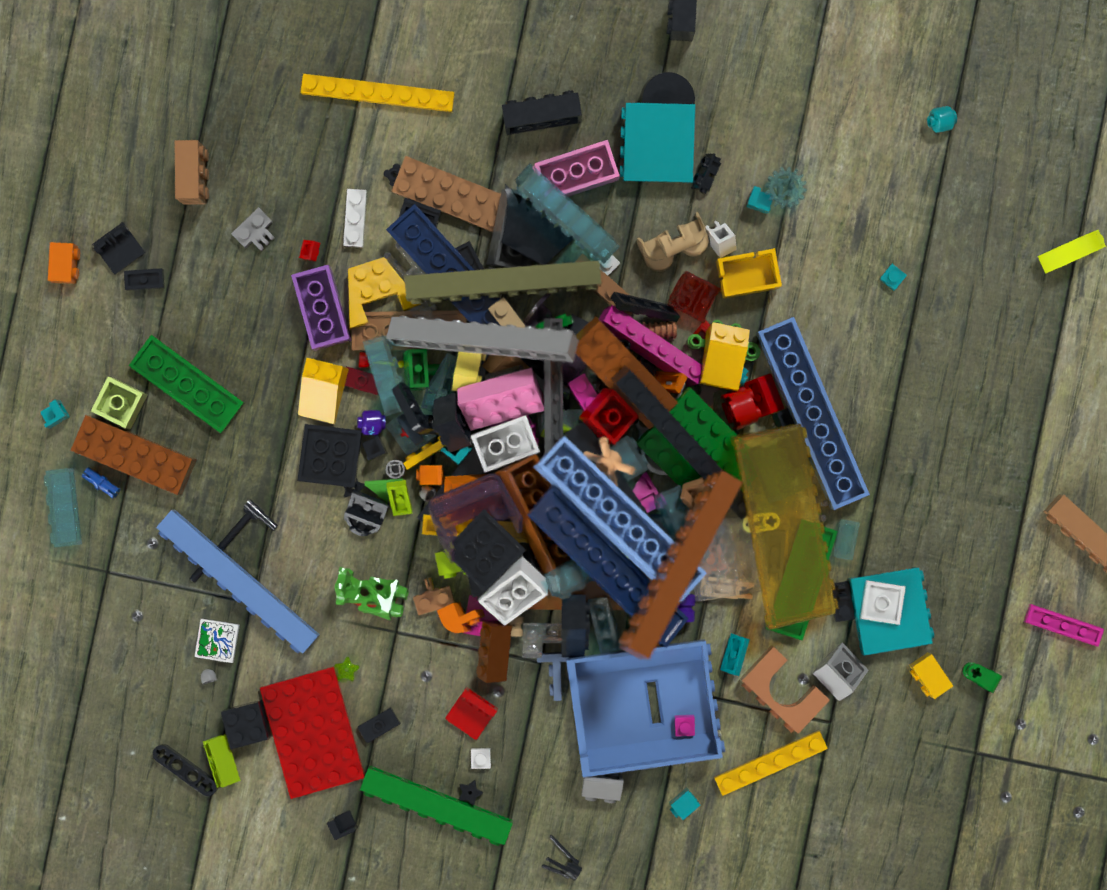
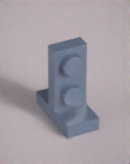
[537,652,575,701]

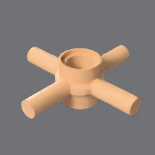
[584,437,635,486]

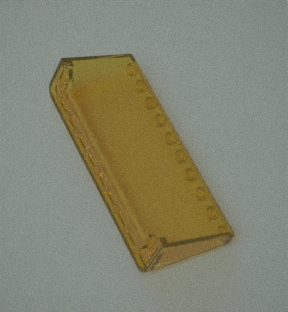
[731,423,838,630]

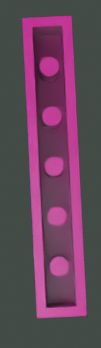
[599,305,702,387]

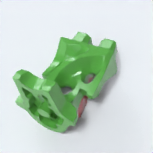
[334,567,409,620]

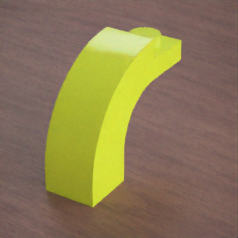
[1038,229,1106,274]

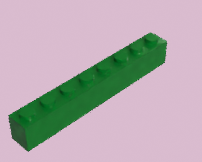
[360,765,513,846]

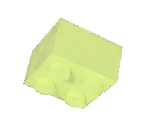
[91,377,148,429]

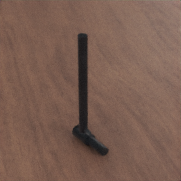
[190,499,278,583]

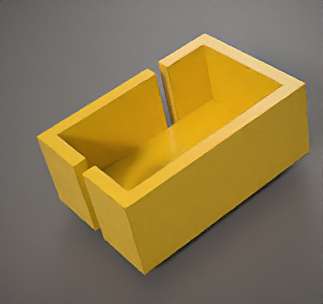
[716,248,782,299]

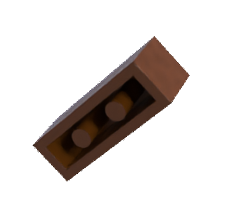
[476,620,512,683]

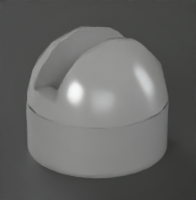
[419,485,436,502]
[201,669,217,684]

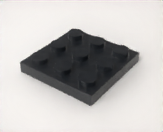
[297,424,362,488]
[443,509,526,592]

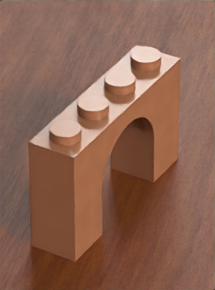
[740,645,830,734]

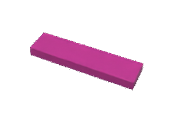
[1024,604,1104,647]

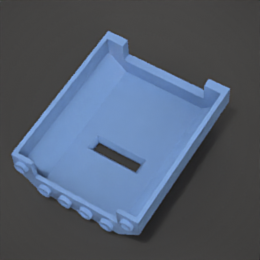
[566,639,725,777]

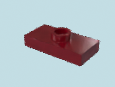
[345,366,384,395]

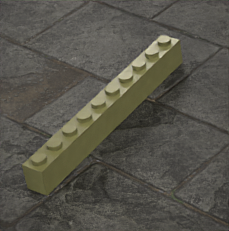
[405,261,601,304]

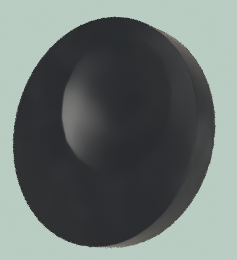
[640,72,695,104]

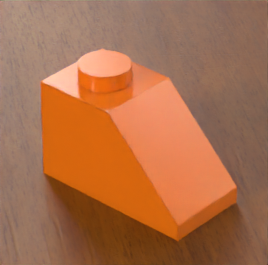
[416,465,444,485]

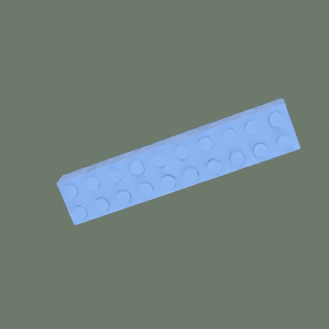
[534,436,707,602]

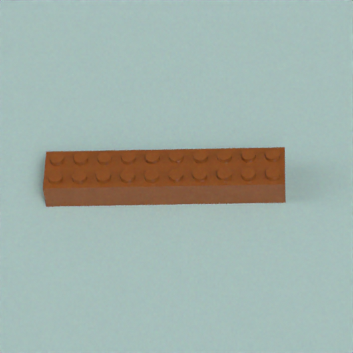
[619,470,743,659]

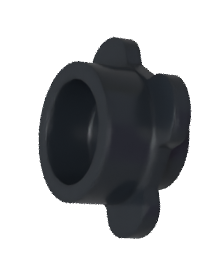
[384,164,401,187]

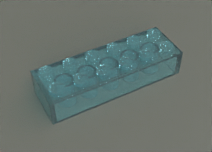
[515,163,620,264]

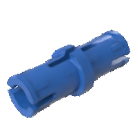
[82,467,120,499]

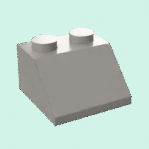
[813,642,869,701]
[582,773,624,803]

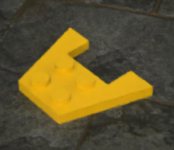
[348,257,422,330]

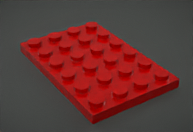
[260,666,365,799]

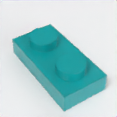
[720,633,750,676]

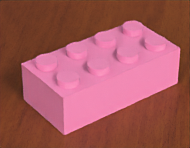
[534,140,620,204]
[457,368,545,430]

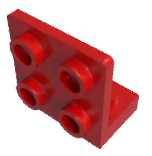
[445,687,498,740]

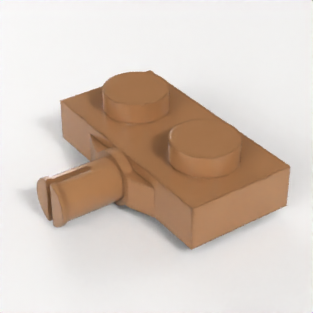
[413,577,455,616]

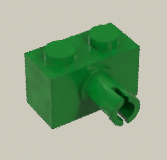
[403,349,445,391]

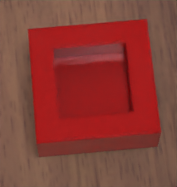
[299,240,320,261]

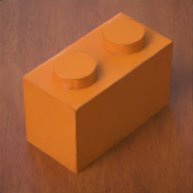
[48,242,80,284]

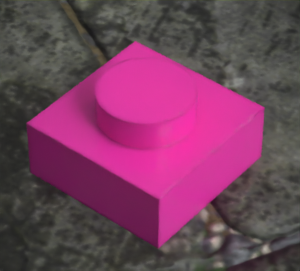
[675,715,695,736]

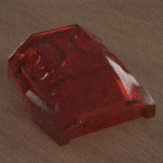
[668,271,722,323]

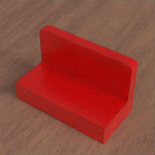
[744,373,784,418]

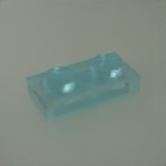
[833,519,860,560]

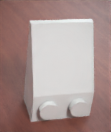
[471,415,540,472]
[478,557,549,626]

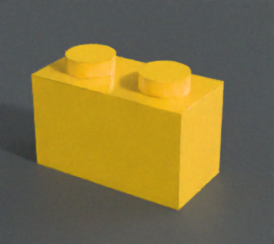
[909,652,953,699]

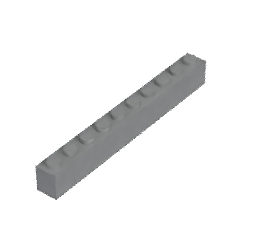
[386,315,578,362]

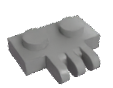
[231,207,275,251]

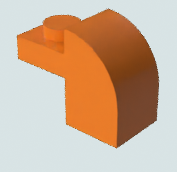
[437,602,485,633]

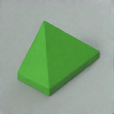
[364,479,405,502]

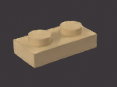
[488,297,525,328]

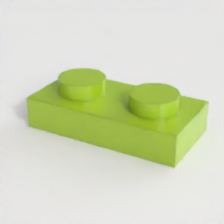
[387,480,412,516]

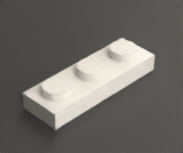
[343,189,367,248]

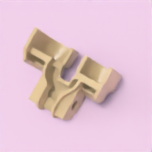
[636,212,709,272]

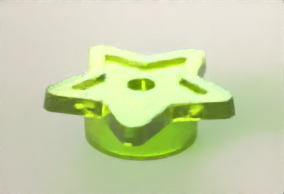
[334,657,359,681]

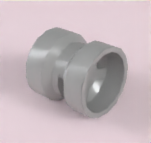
[386,460,406,479]

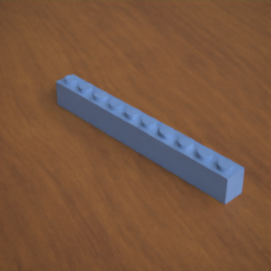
[156,510,320,654]

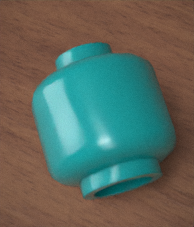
[927,106,957,133]

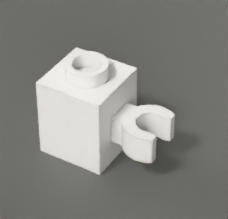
[705,221,737,258]

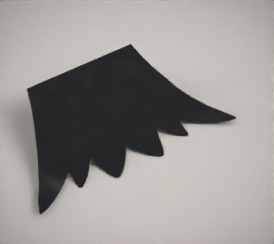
[501,184,582,265]

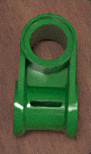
[962,662,1003,694]

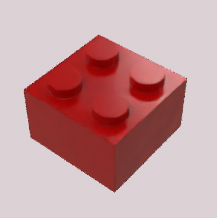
[579,388,639,445]

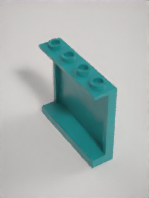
[620,103,695,183]
[848,567,934,655]

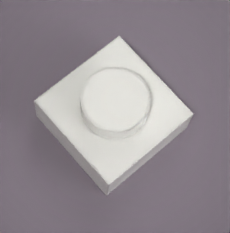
[596,250,620,276]
[471,748,491,769]

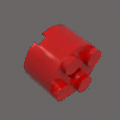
[721,387,762,431]

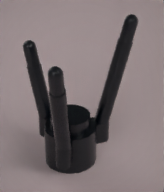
[542,835,582,881]

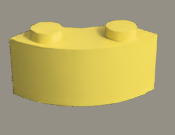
[452,352,487,391]

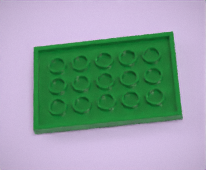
[635,387,767,492]

